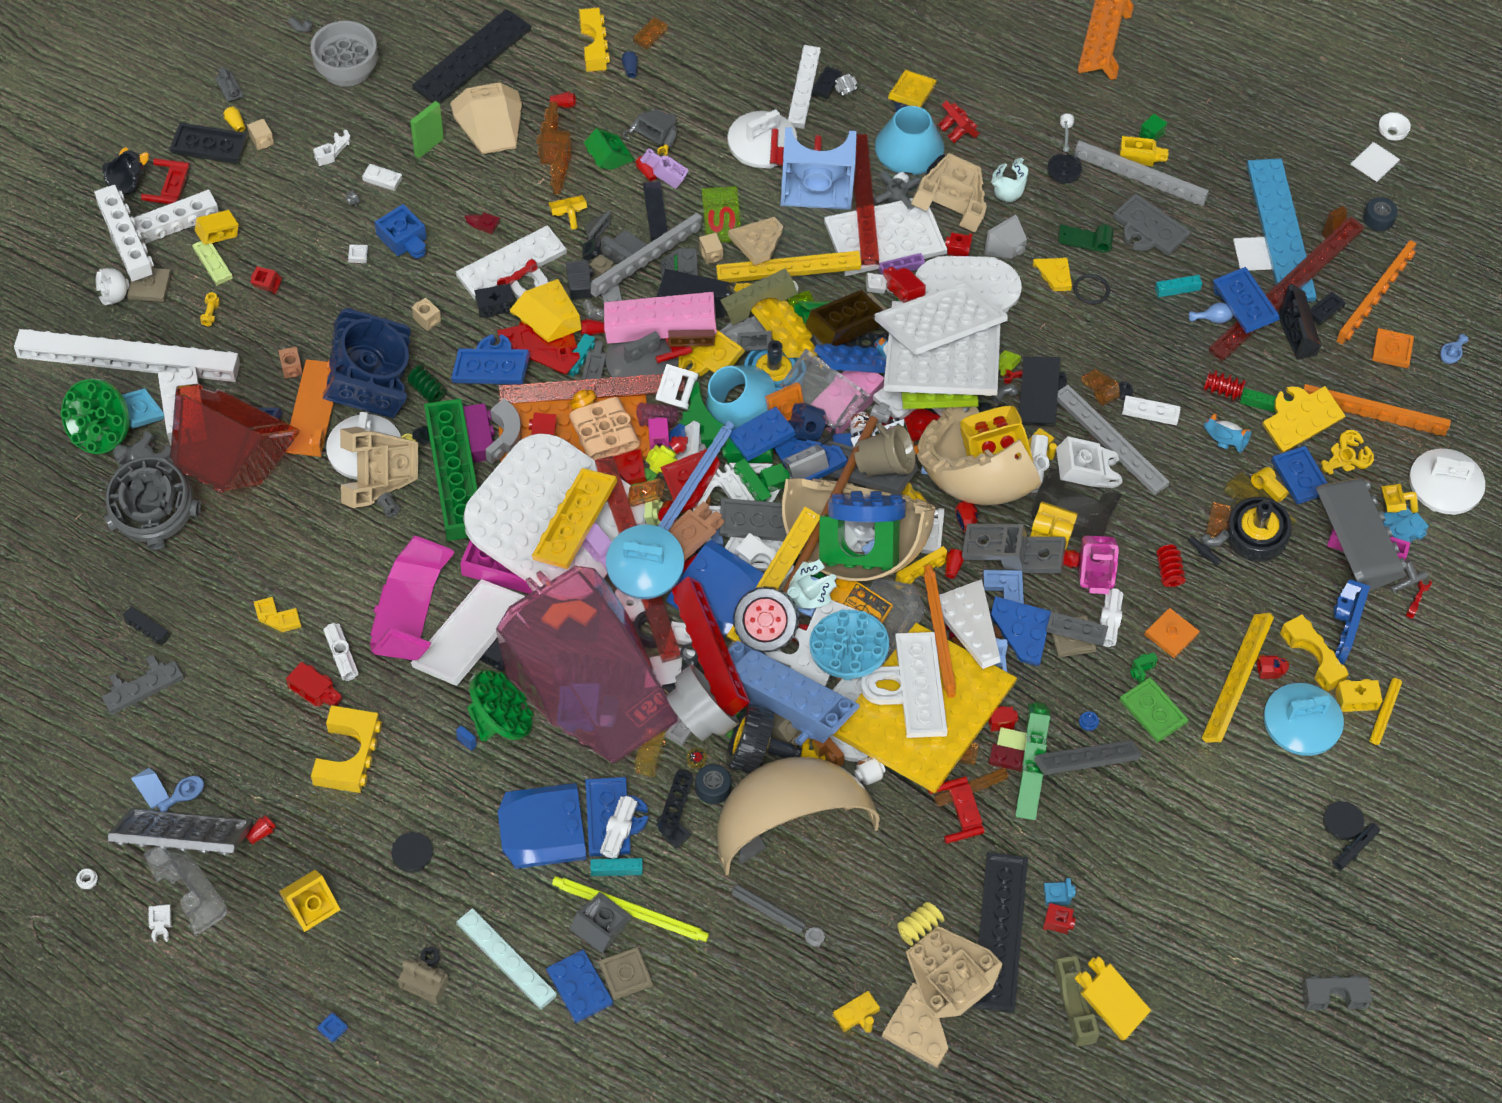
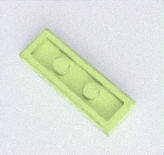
[192,241,233,286]

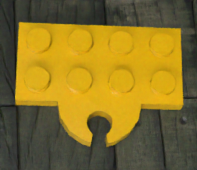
[678,330,745,377]
[1262,386,1345,453]

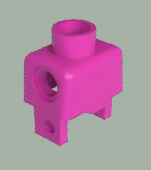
[1078,536,1119,594]

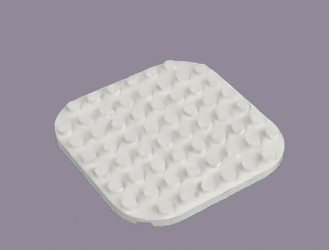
[463,434,645,601]

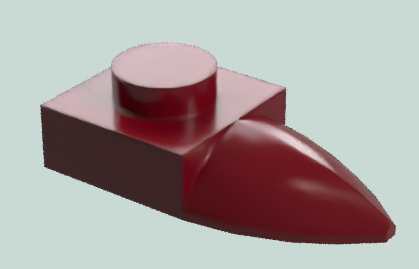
[464,212,500,235]

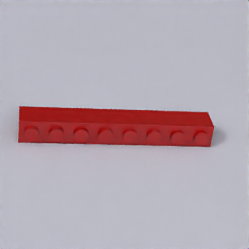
[671,576,750,716]

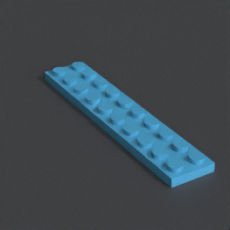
[1246,159,1317,303]

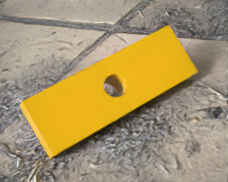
[895,546,947,587]

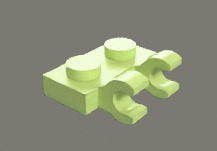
[644,485,664,526]

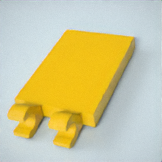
[1074,957,1151,1040]

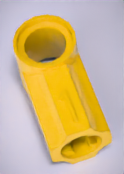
[1251,467,1289,503]

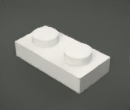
[362,164,402,191]

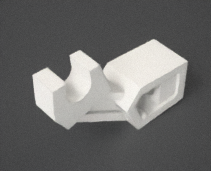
[313,129,351,166]

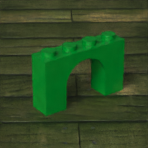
[819,513,900,571]

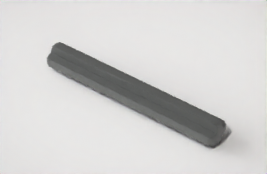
[732,884,806,934]

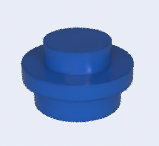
[1079,711,1099,731]

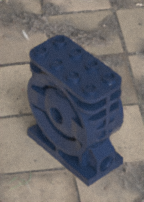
[322,308,411,419]

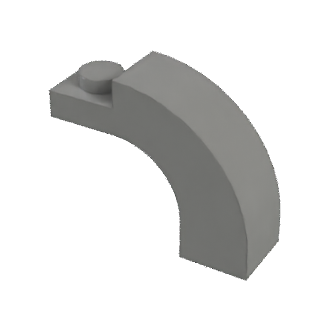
[485,398,521,464]

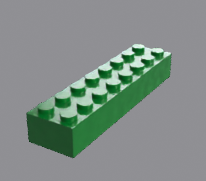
[424,398,478,541]

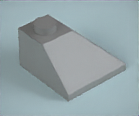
[984,215,1027,259]

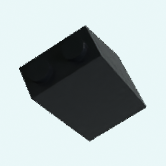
[656,269,732,318]

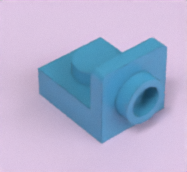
[1043,878,1075,905]

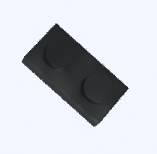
[812,66,842,99]
[1310,292,1345,325]

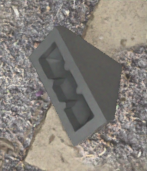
[584,211,611,240]
[737,331,772,351]
[739,835,766,863]

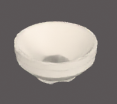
[1378,113,1411,140]

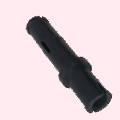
[1333,823,1380,871]

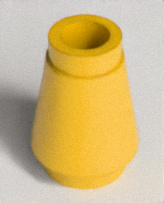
[223,107,246,132]

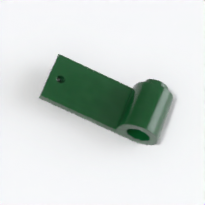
[1058,224,1114,253]

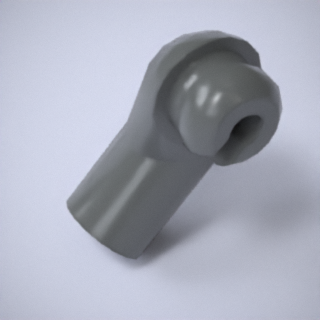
[288,17,313,32]
[992,383,1018,403]
[1201,530,1230,547]

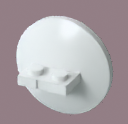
[728,110,797,169]
[326,412,401,480]
[1409,449,1485,515]

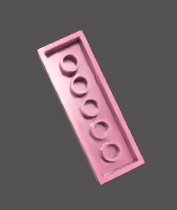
[604,292,717,344]

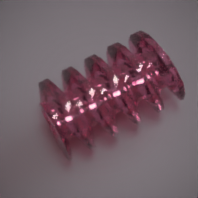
[636,402,678,429]

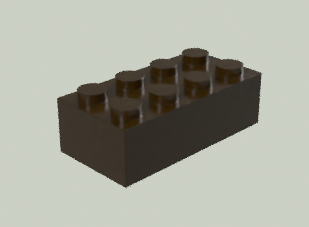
[805,289,884,346]

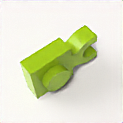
[998,350,1021,376]

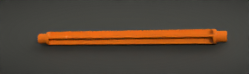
[924,565,956,698]

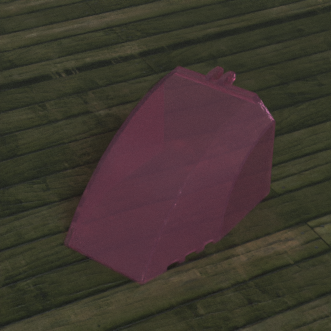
[496,566,678,764]

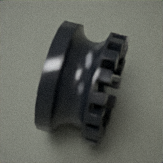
[420,947,440,968]

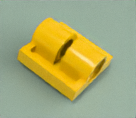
[1030,502,1078,550]

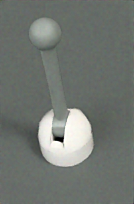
[1060,114,1074,153]

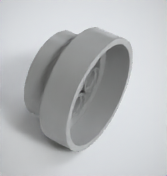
[311,21,378,86]
[666,664,739,741]

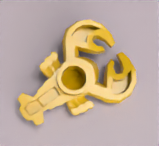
[1321,430,1374,475]

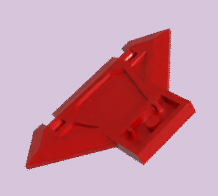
[497,322,580,375]

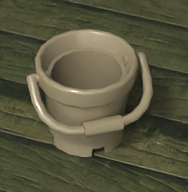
[854,422,916,478]

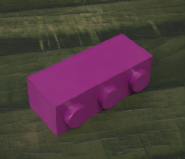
[463,403,496,463]

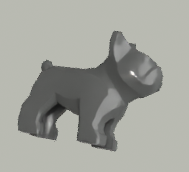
[113,431,175,470]

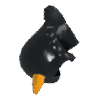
[102,147,149,196]

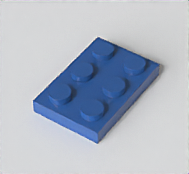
[728,407,796,462]
[1271,446,1327,505]
[546,950,613,1024]

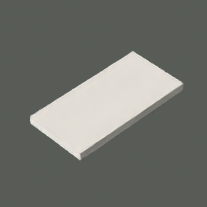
[411,579,527,686]

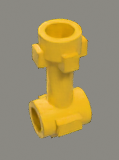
[200,292,220,326]

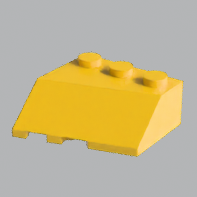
[510,279,581,342]

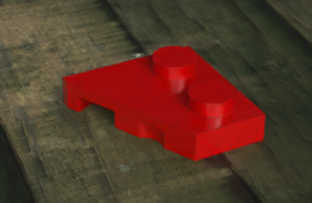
[606,449,647,485]

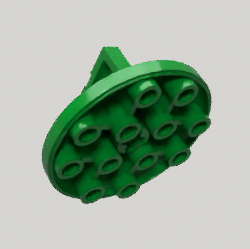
[60,378,129,454]
[467,669,533,741]

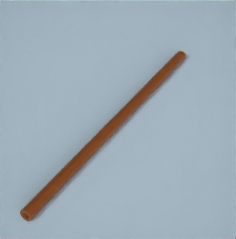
[783,416,878,593]

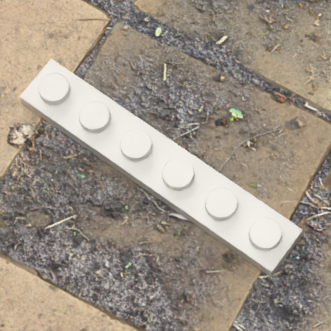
[788,45,821,129]

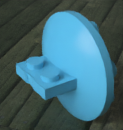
[606,525,684,599]
[809,610,889,681]
[1264,683,1344,756]

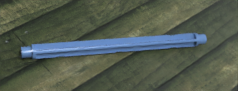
[658,421,734,531]

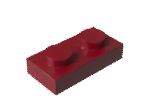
[988,744,1024,772]

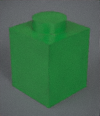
[1139,113,1167,142]
[759,463,790,493]

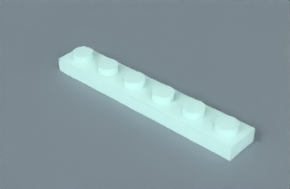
[457,908,556,1010]

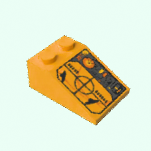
[830,578,893,623]

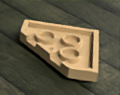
[728,217,783,265]
[882,983,948,1068]

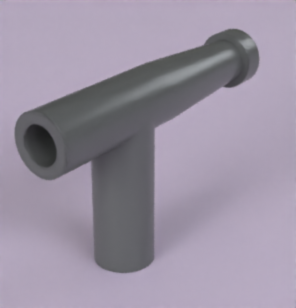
[1390,560,1429,593]

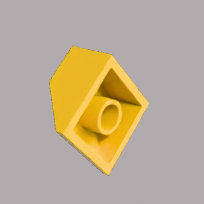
[279,870,340,932]

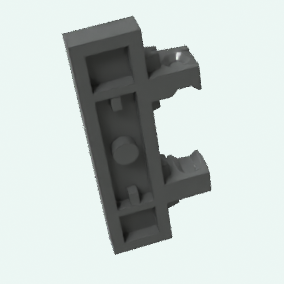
[101,655,184,715]

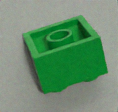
[584,128,634,170]

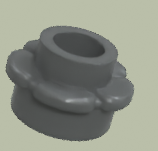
[345,190,360,207]

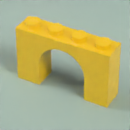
[311,706,382,793]

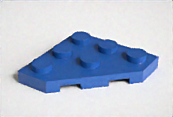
[773,437,848,480]
[990,596,1052,667]

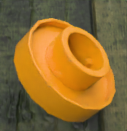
[569,389,596,410]

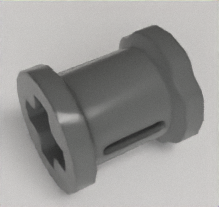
[377,492,401,518]

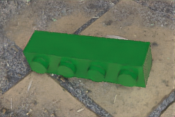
[1240,388,1289,413]
[733,458,772,502]

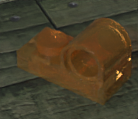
[1081,369,1120,406]

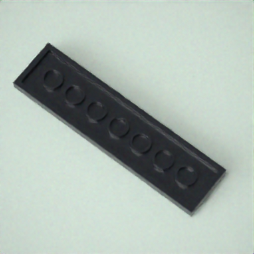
[412,9,531,104]
[972,852,1028,1013]

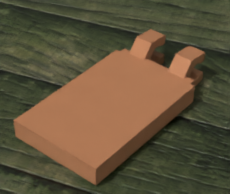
[669,501,724,561]

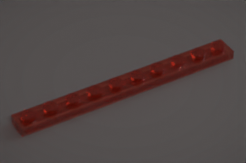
[853,134,879,265]
[499,374,685,403]

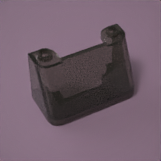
[1031,468,1122,539]

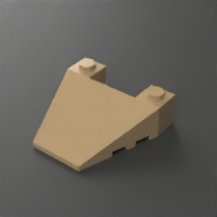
[911,153,987,232]
[340,427,418,508]

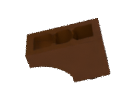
[1322,206,1352,249]

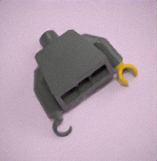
[623,109,677,156]

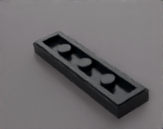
[643,181,668,242]

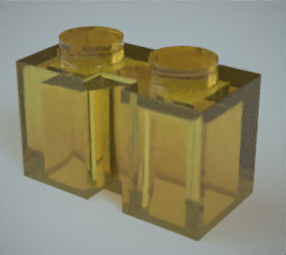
[635,727,665,778]

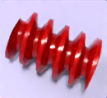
[1204,370,1246,401]
[1156,544,1186,587]

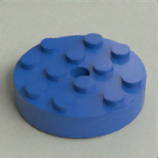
[828,491,906,522]

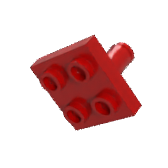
[937,100,980,143]

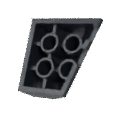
[1279,284,1321,360]

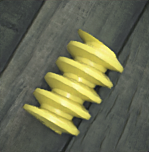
[897,902,945,946]

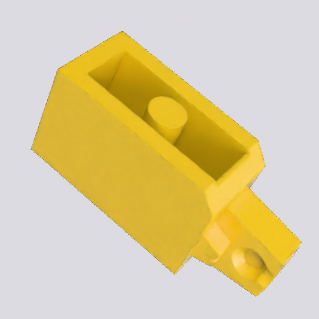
[1119,136,1168,166]

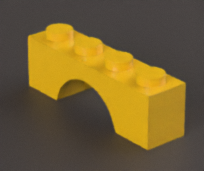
[579,8,609,72]
[1280,614,1348,692]

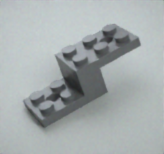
[962,524,1066,573]

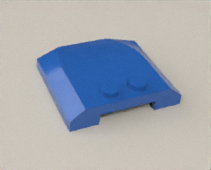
[667,539,764,638]
[498,783,586,869]

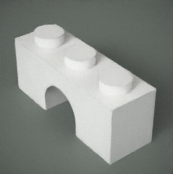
[734,533,795,584]

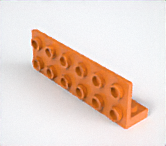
[1078,0,1134,80]
[284,360,334,457]

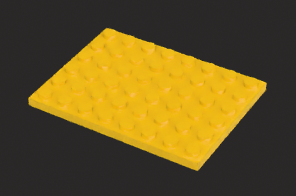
[832,623,1017,793]

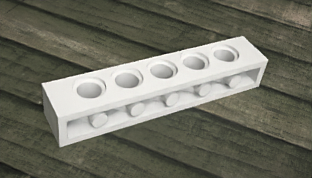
[94,185,154,281]
[109,190,219,253]

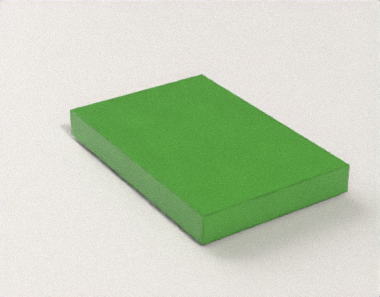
[410,101,444,158]
[1119,677,1188,743]

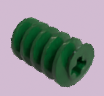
[407,365,447,403]

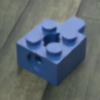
[374,204,426,258]

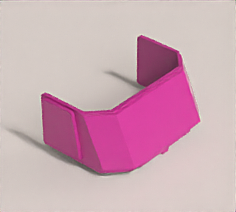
[370,536,454,660]

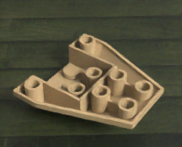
[450,82,522,154]
[906,926,1002,1018]

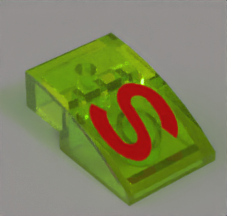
[701,186,741,243]

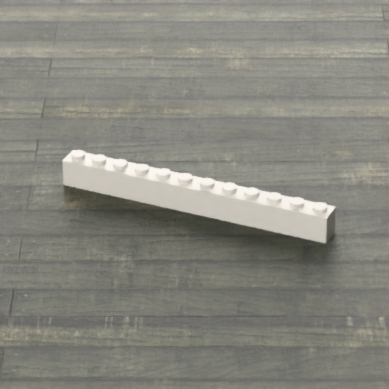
[14,329,240,382]

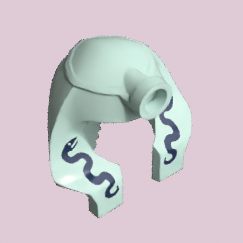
[991,157,1028,202]
[787,559,837,609]

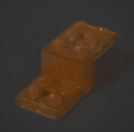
[537,101,571,195]

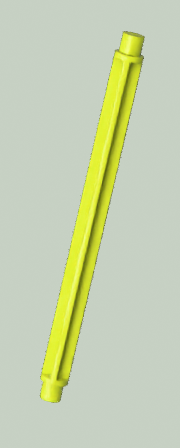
[552,876,709,942]

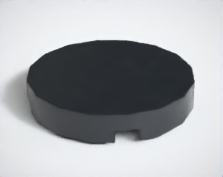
[1047,153,1082,184]
[1323,801,1364,841]
[391,832,433,873]

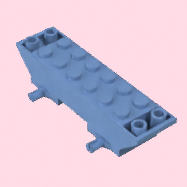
[728,640,860,746]

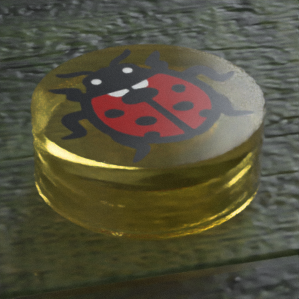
[687,748,707,769]

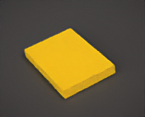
[888,70,937,108]

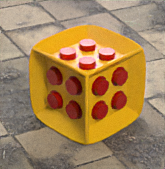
[960,406,1033,462]

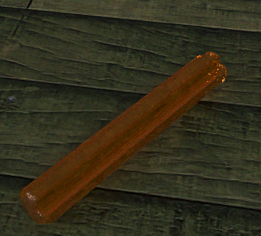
[934,768,1008,807]

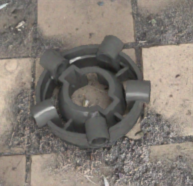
[104,457,201,550]

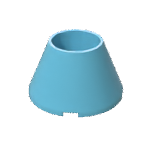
[875,106,944,175]
[706,365,776,430]

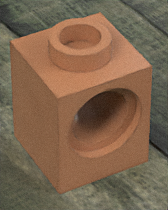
[278,347,302,379]

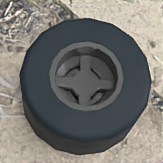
[1363,197,1398,231]
[695,764,732,804]

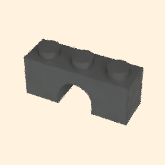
[1302,975,1372,1010]

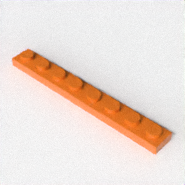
[1336,240,1417,345]
[1303,384,1451,436]

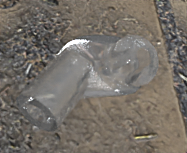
[583,300,604,320]

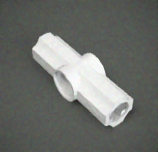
[1030,435,1049,493]
[1100,588,1123,647]
[323,623,359,681]
[600,796,637,859]

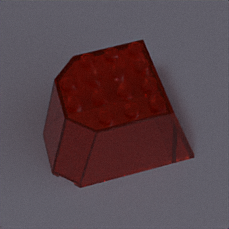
[170,384,300,492]

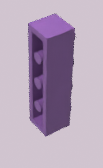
[878,253,925,275]

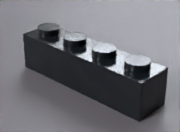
[123,606,170,646]

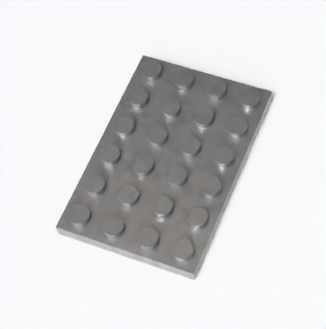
[108,808,252,855]

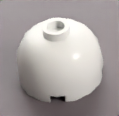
[96,268,129,305]

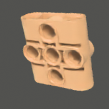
[569,397,640,462]

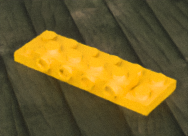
[734,283,818,358]
[532,468,617,569]

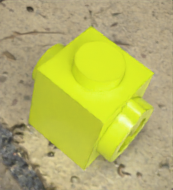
[646,445,678,474]

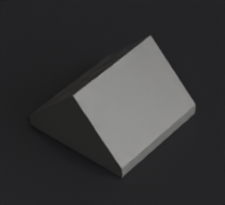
[783,444,829,478]

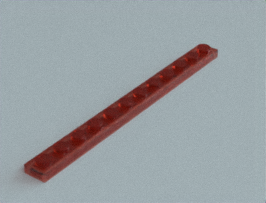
[1209,216,1364,362]
[595,456,681,663]

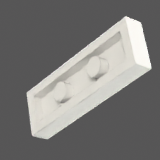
[1122,395,1180,425]

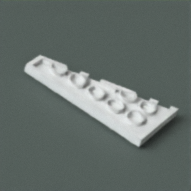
[939,579,1000,669]

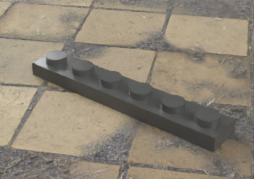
[1034,740,1142,775]

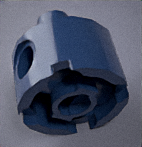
[788,402,826,441]

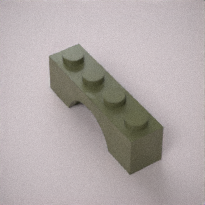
[720,268,797,326]
[1054,955,1100,1047]

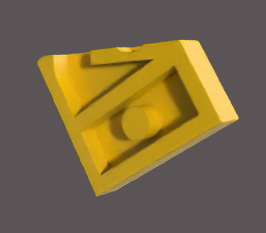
[1033,258,1072,291]

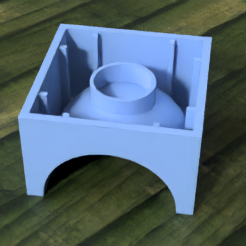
[781,127,856,210]

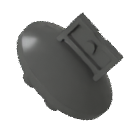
[605,331,679,393]

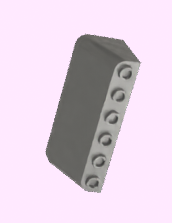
[1316,477,1407,592]

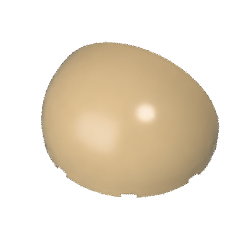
[917,407,1041,505]
[782,478,935,581]
[717,757,879,875]

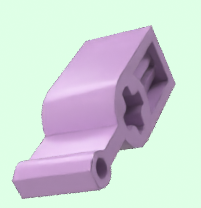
[640,149,689,189]
[582,522,612,571]

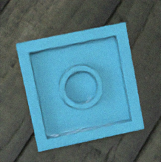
[122,388,164,429]

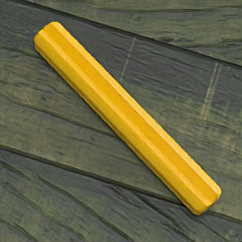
[1369,678,1402,745]

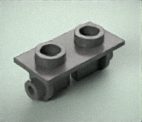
[215,67,244,102]

